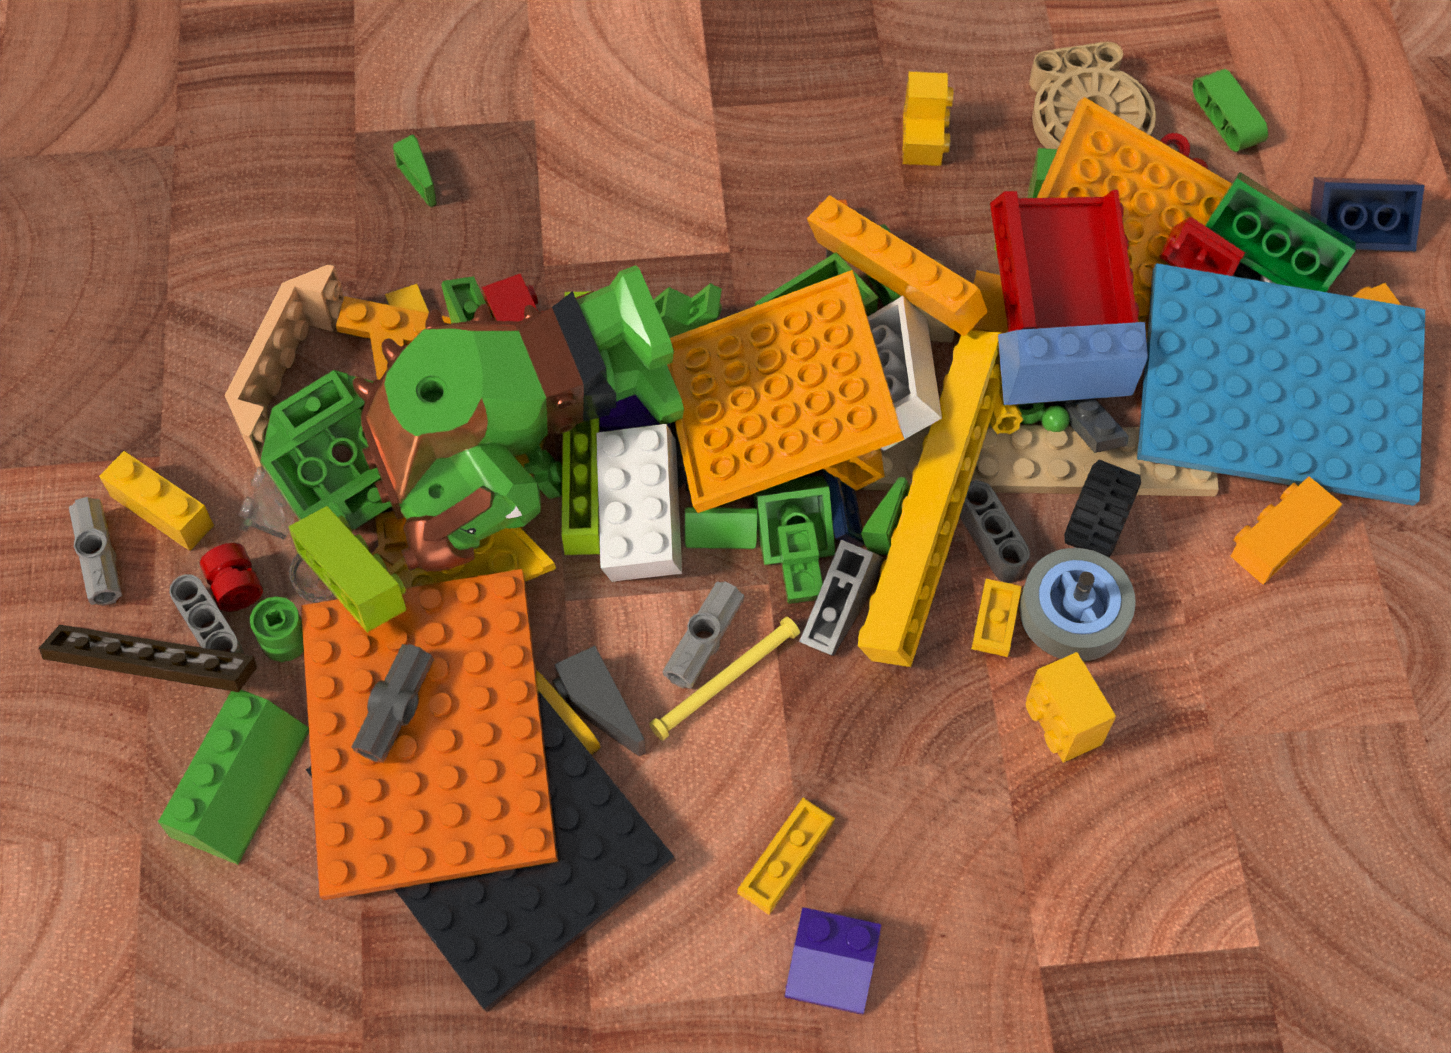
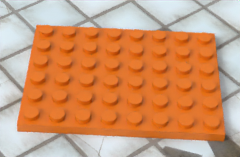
[301,569,558,900]

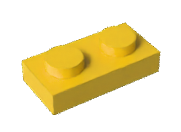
[971,579,1022,657]

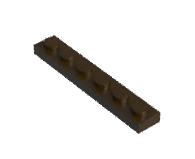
[39,624,257,692]

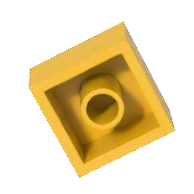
[1026,652,1116,763]

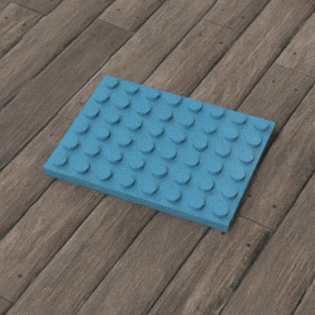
[1137,263,1425,506]

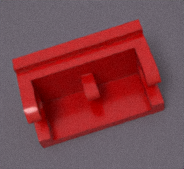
[1159,216,1245,276]

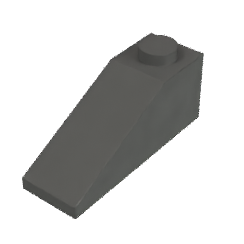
[799,540,886,656]
[552,646,646,756]

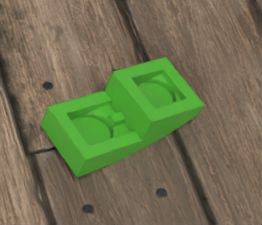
[777,522,823,604]

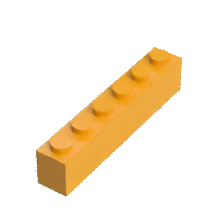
[807,195,988,336]

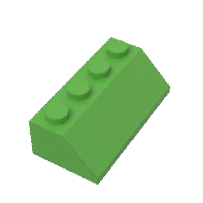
[158,689,309,865]

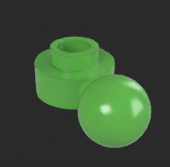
[1018,402,1070,432]

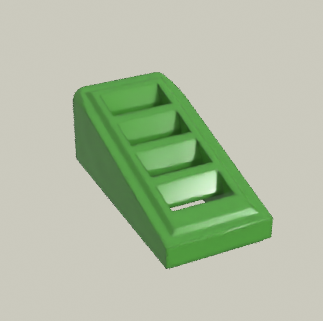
[393,135,437,207]
[861,477,910,555]

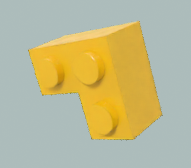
[903,72,954,166]

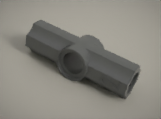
[351,644,434,763]

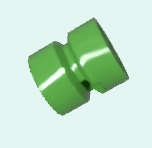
[250,596,304,662]

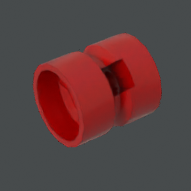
[199,542,263,612]

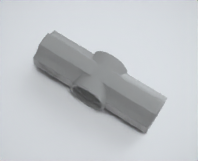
[69,497,122,606]
[663,582,744,689]

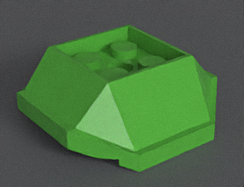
[260,370,392,531]

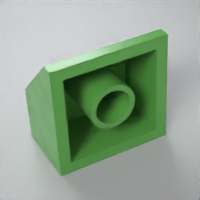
[753,475,835,565]

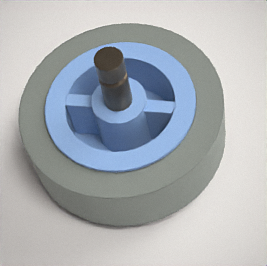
[1019,548,1136,661]

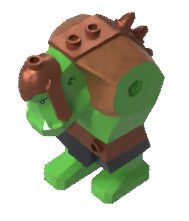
[352,265,684,572]

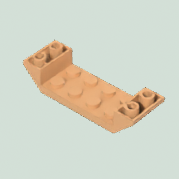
[225,264,344,472]

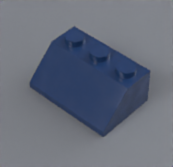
[1310,177,1425,251]

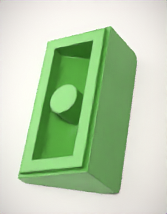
[685,507,757,549]

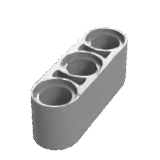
[169,574,245,655]

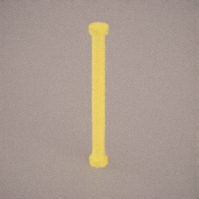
[649,617,800,741]

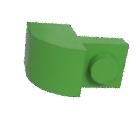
[653,283,722,338]

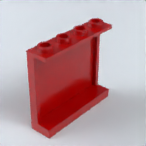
[990,189,1139,332]

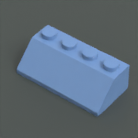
[998,322,1148,405]

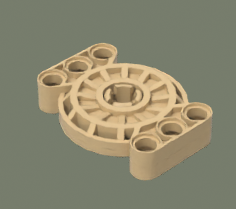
[1029,42,1156,149]

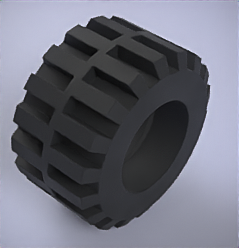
[1064,459,1141,557]

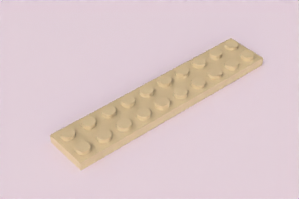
[863,425,1219,496]

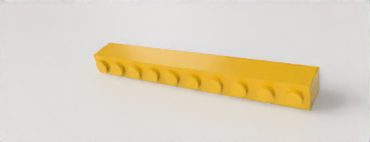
[857,331,1002,667]

